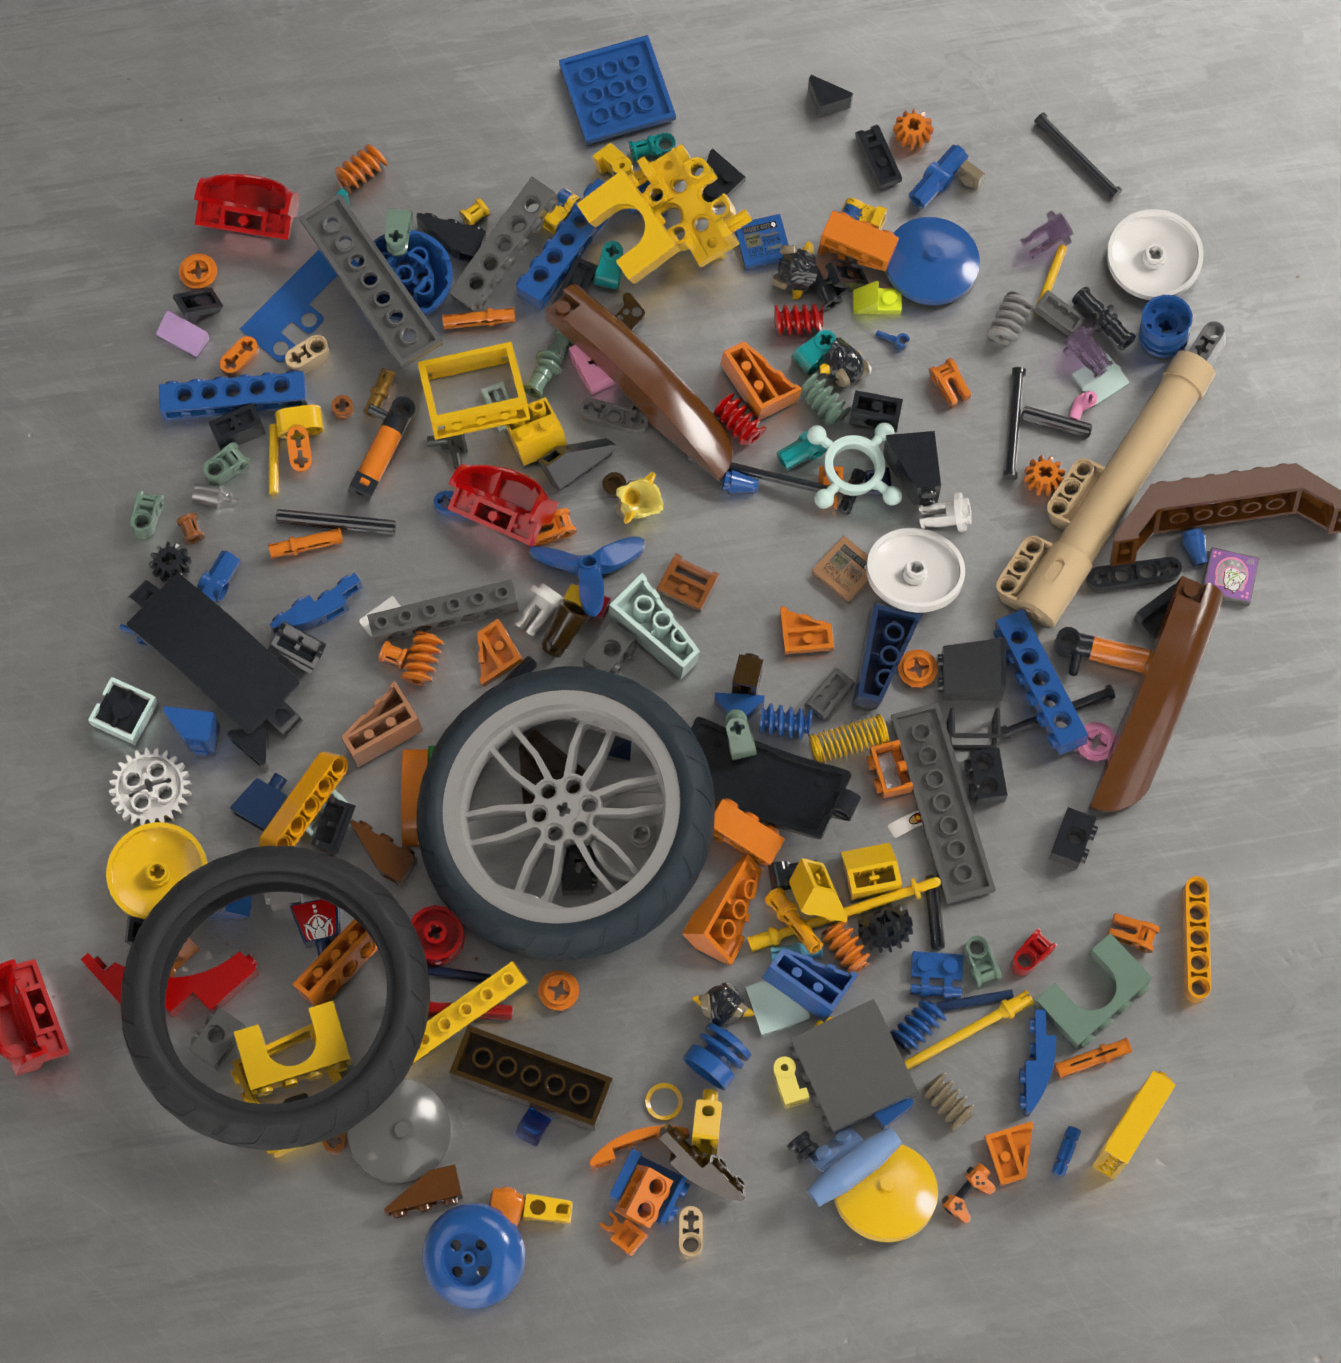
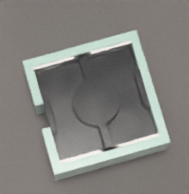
[88,677,158,746]

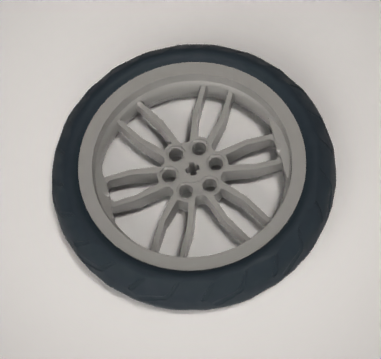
[416,666,715,961]

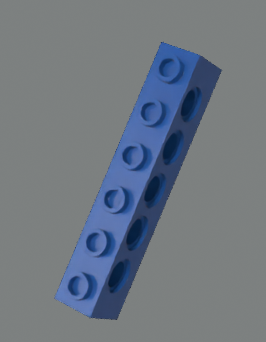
[516,178,610,311]
[159,370,308,420]
[993,609,1088,755]

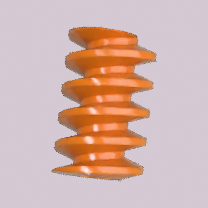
[335,144,388,195]
[400,631,444,687]
[821,920,870,973]

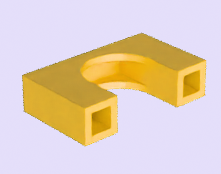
[577,170,680,284]
[234,1001,353,1097]

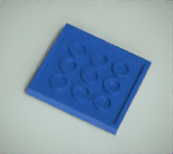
[559,35,676,145]

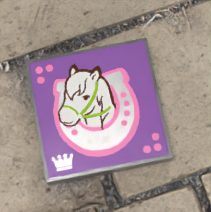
[1203,547,1260,606]

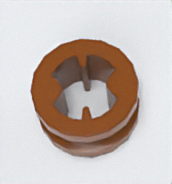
[331,395,354,420]
[323,1133,347,1154]

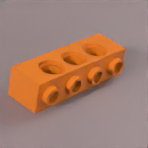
[292,919,378,1007]

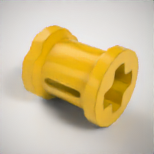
[459,198,491,226]

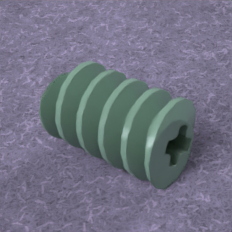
[800,372,851,426]

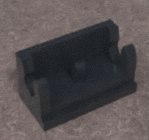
[208,403,266,451]
[268,621,326,674]
[311,797,356,855]

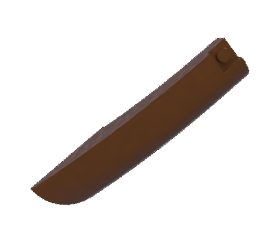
[546,284,733,481]
[1089,576,1225,812]

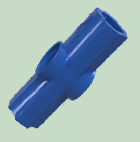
[908,144,969,209]
[197,550,241,603]

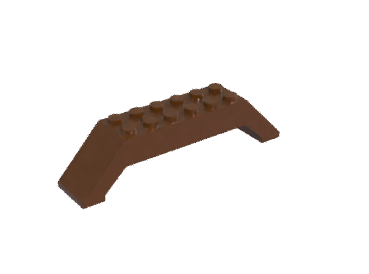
[1110,463,1341,566]

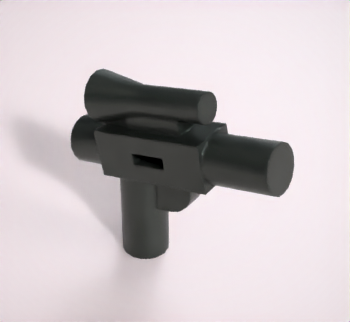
[427,427,468,469]

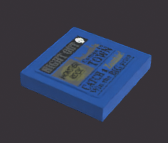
[735,214,789,270]

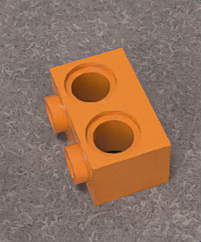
[614,1164,673,1228]

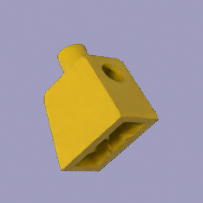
[692,1089,722,1155]

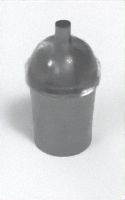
[192,483,239,510]

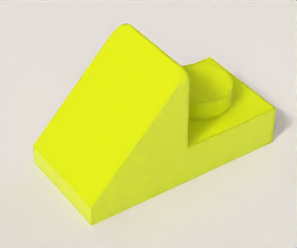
[853,281,902,314]

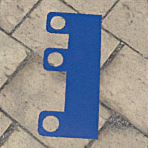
[240,250,358,362]

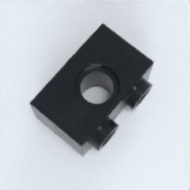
[849,390,903,432]
[1048,807,1098,869]

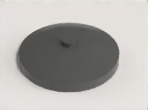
[347,1079,451,1183]

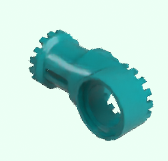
[628,132,676,162]

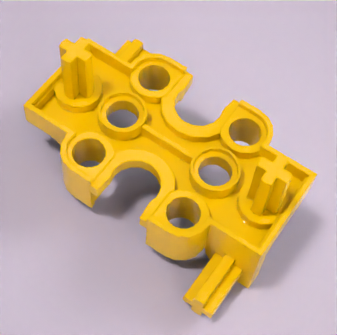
[633,144,753,268]

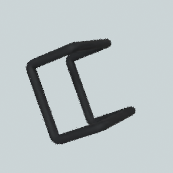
[947,707,1001,750]

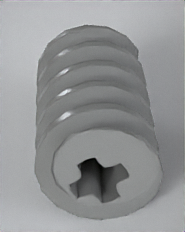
[988,291,1034,345]

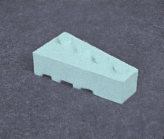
[608,572,700,679]

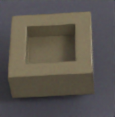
[959,160,985,190]

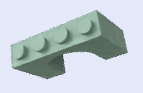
[1033,933,1153,1050]

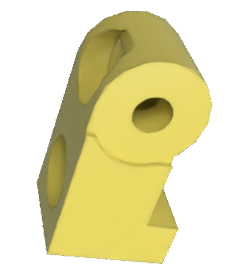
[773,1056,810,1109]

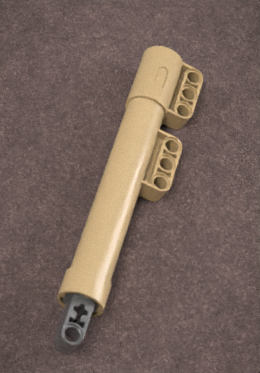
[996,321,1226,629]

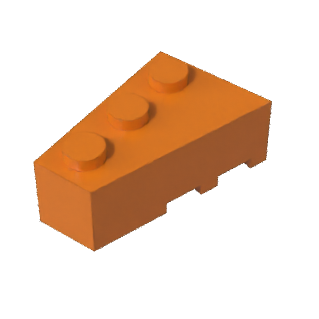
[817,210,899,271]
[720,341,802,420]
[713,798,785,866]

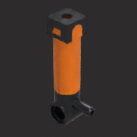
[347,396,415,502]
[1054,627,1152,676]

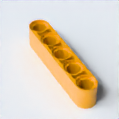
[259,751,348,847]
[1182,876,1211,1003]

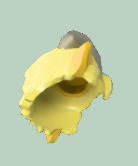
[615,472,664,524]

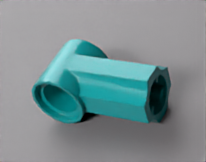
[776,429,827,471]

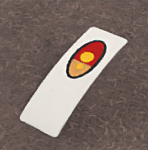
[888,810,922,838]

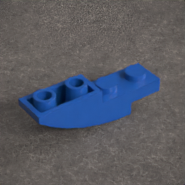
[270,573,363,634]
[1019,1010,1056,1116]

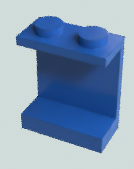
[609,1148,691,1226]

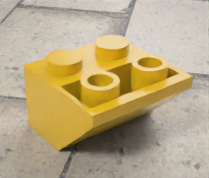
[505,397,567,466]
[840,842,902,901]
[789,858,848,922]

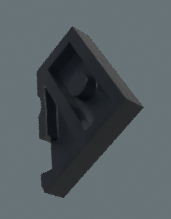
[702,148,746,202]

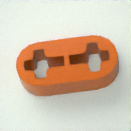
[220,336,259,378]
[287,424,312,472]

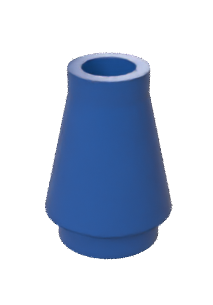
[722,470,759,494]
[1181,528,1208,566]

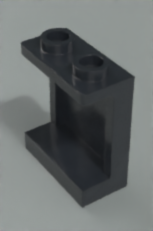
[1134,584,1211,643]

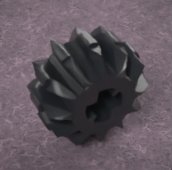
[149,541,192,583]

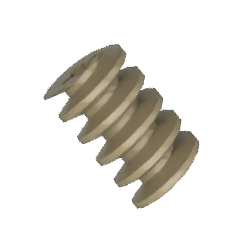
[921,1072,974,1131]

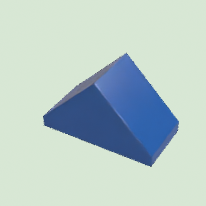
[714,692,765,726]
[871,1099,914,1131]

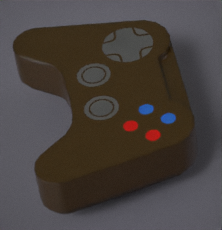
[615,293,645,331]

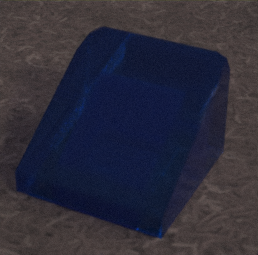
[515,1107,552,1147]

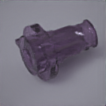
[1020,210,1074,259]
[1063,326,1114,379]

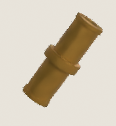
[363,368,396,418]

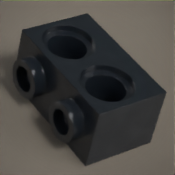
[964,747,1008,806]

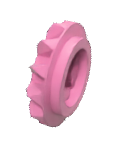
[1078,722,1115,762]

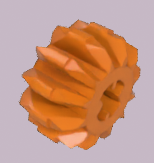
[893,109,934,150]
[1024,455,1065,497]

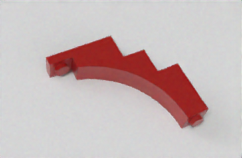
[80,951,260,1017]

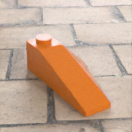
[682,854,762,965]

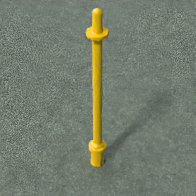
[747,877,941,952]
[904,990,1034,1070]

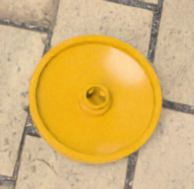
[106,822,208,919]
[834,1144,938,1242]

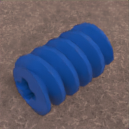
[759,703,813,740]
[890,1000,947,1055]

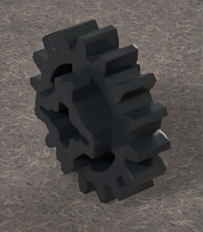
[858,903,913,953]

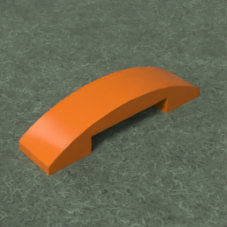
[401,749,428,847]
[589,1125,690,1170]

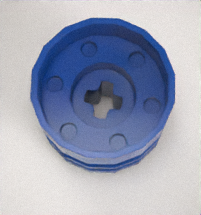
[1139,294,1193,358]
[683,1023,751,1091]

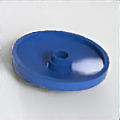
[885,217,980,305]

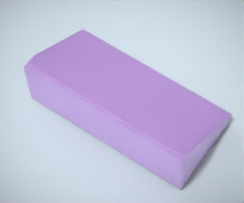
[156,310,210,358]

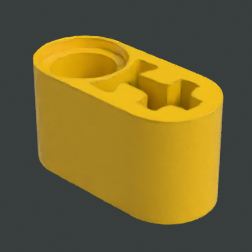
[275,405,324,439]

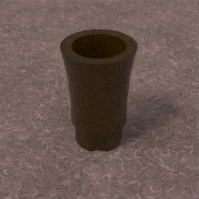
[541,599,590,658]

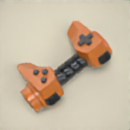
[941,1163,996,1223]

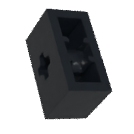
[561,844,598,896]

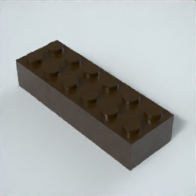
[449,1025,613,1131]

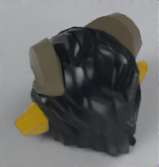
[773,241,818,300]
[820,337,871,387]
[692,982,754,1027]

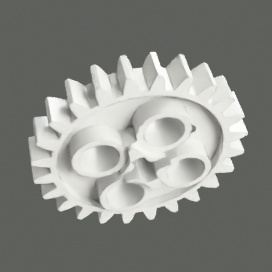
[109,748,192,826]

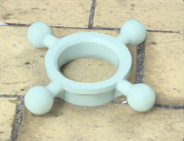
[807,422,902,509]

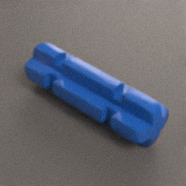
[1052,1126,1081,1176]

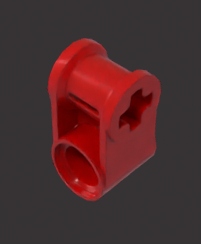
[1011,928,1058,977]

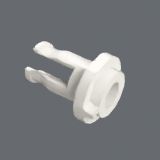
[919,492,972,532]
[515,583,564,638]

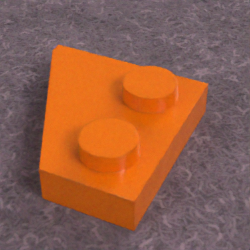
[780,606,834,655]
[477,619,524,687]
[984,1121,1033,1186]

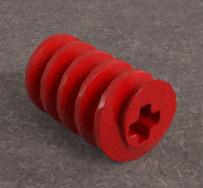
[774,304,823,335]
[714,393,767,446]

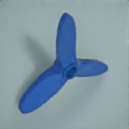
[529,537,645,617]

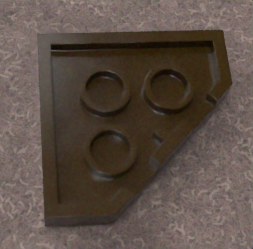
[519,729,586,822]

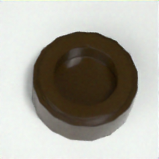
[602,472,626,498]

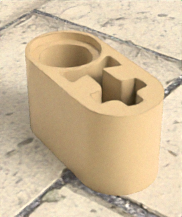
[285,335,330,375]
[679,1206,703,1259]

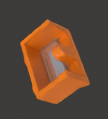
[866,740,913,799]

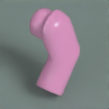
[1068,391,1097,420]

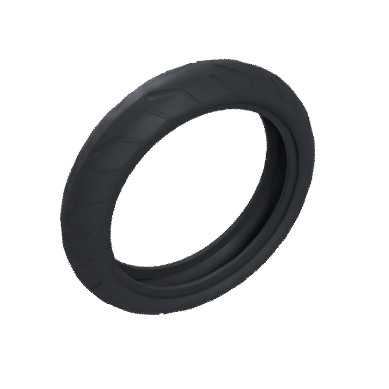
[120,846,430,1151]

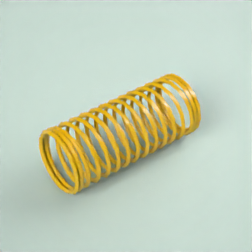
[809,714,890,763]

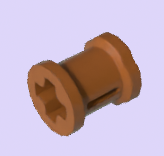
[176,513,205,545]

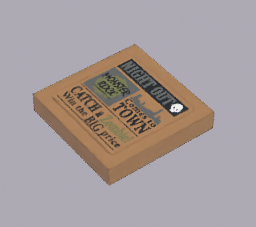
[812,536,869,603]

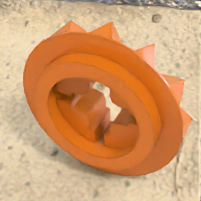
[179,253,218,290]
[898,649,938,688]
[538,970,579,1011]

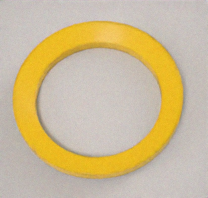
[645,1083,683,1121]

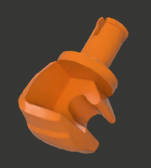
[489,1186,525,1227]

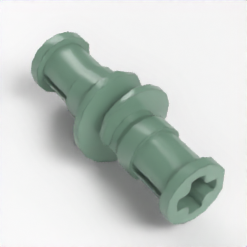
[523,330,574,399]

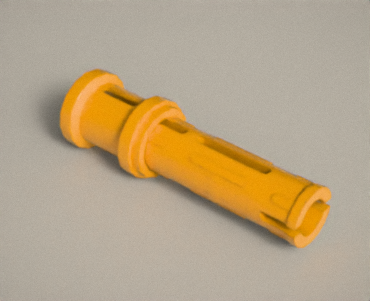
[764,887,823,954]

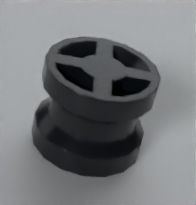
[787,1131,819,1163]

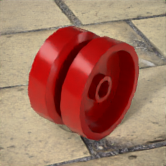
[411,905,465,967]

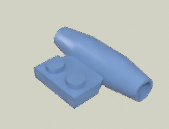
[806,1126,902,1207]

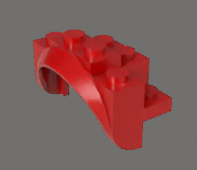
[194,174,300,241]
[447,464,559,546]
[0,959,69,1076]

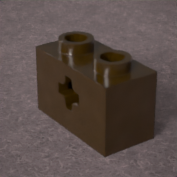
[732,653,764,695]

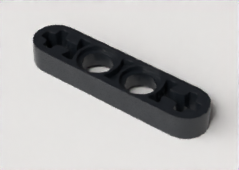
[1086,557,1182,591]

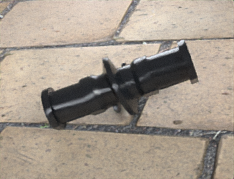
[1072,286,1136,350]

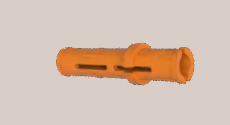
[442,307,516,330]
[268,528,343,559]
[1054,1037,1132,1078]

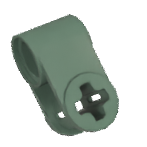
[385,208,413,257]
[203,442,251,486]
[130,490,164,540]
[725,709,757,760]
[963,935,1002,988]

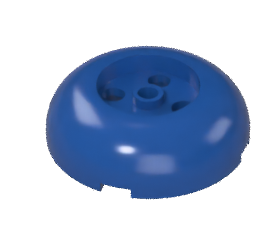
[357,230,453,321]
[422,1203,526,1309]

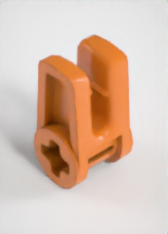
[929,357,971,408]
[534,508,577,546]
[1107,913,1160,953]

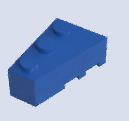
[762,948,858,1022]

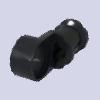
[810,265,842,310]

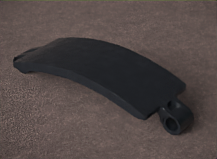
[127,574,303,738]
[691,717,861,839]

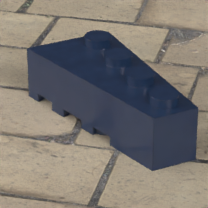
[852,603,922,710]

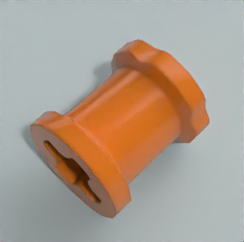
[378,641,410,670]

